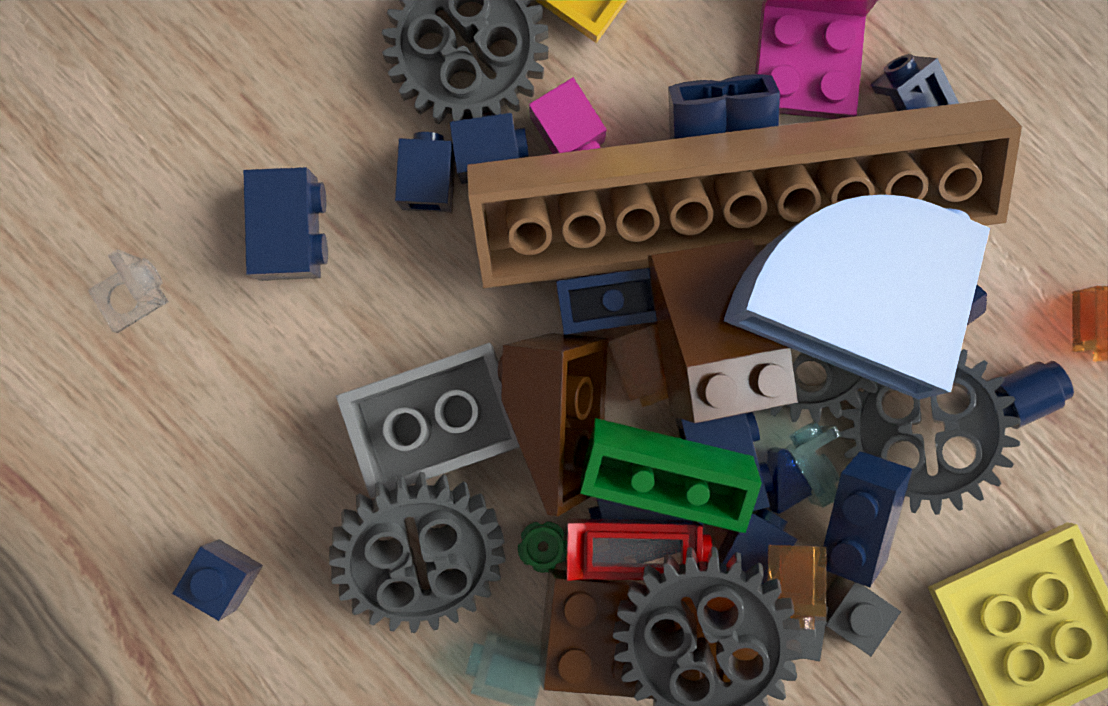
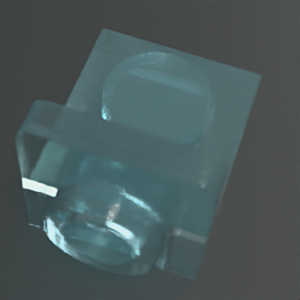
[780,422,841,508]

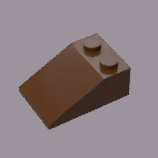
[647,239,798,423]
[497,333,608,517]

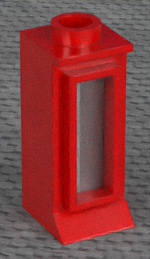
[566,518,712,581]

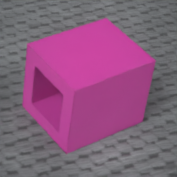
[529,77,607,154]

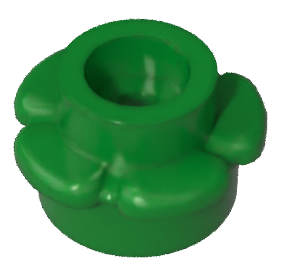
[517,521,567,573]

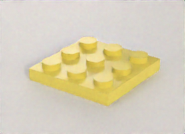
[928,522,1108,706]

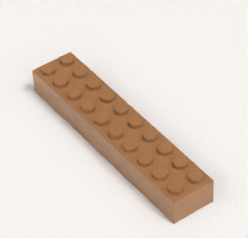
[467,99,1022,289]

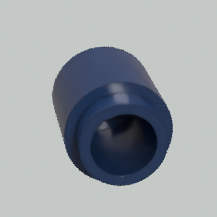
[994,361,1074,429]

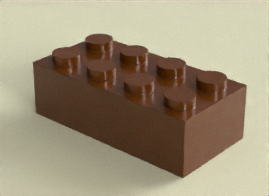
[538,569,759,699]

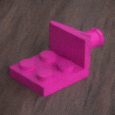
[755,0,878,119]

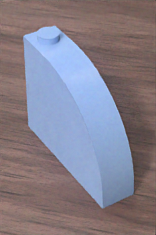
[724,195,990,399]

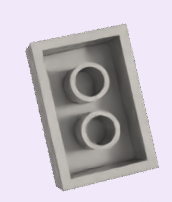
[336,343,520,499]

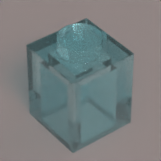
[465,631,543,706]

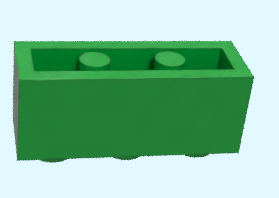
[580,418,762,533]

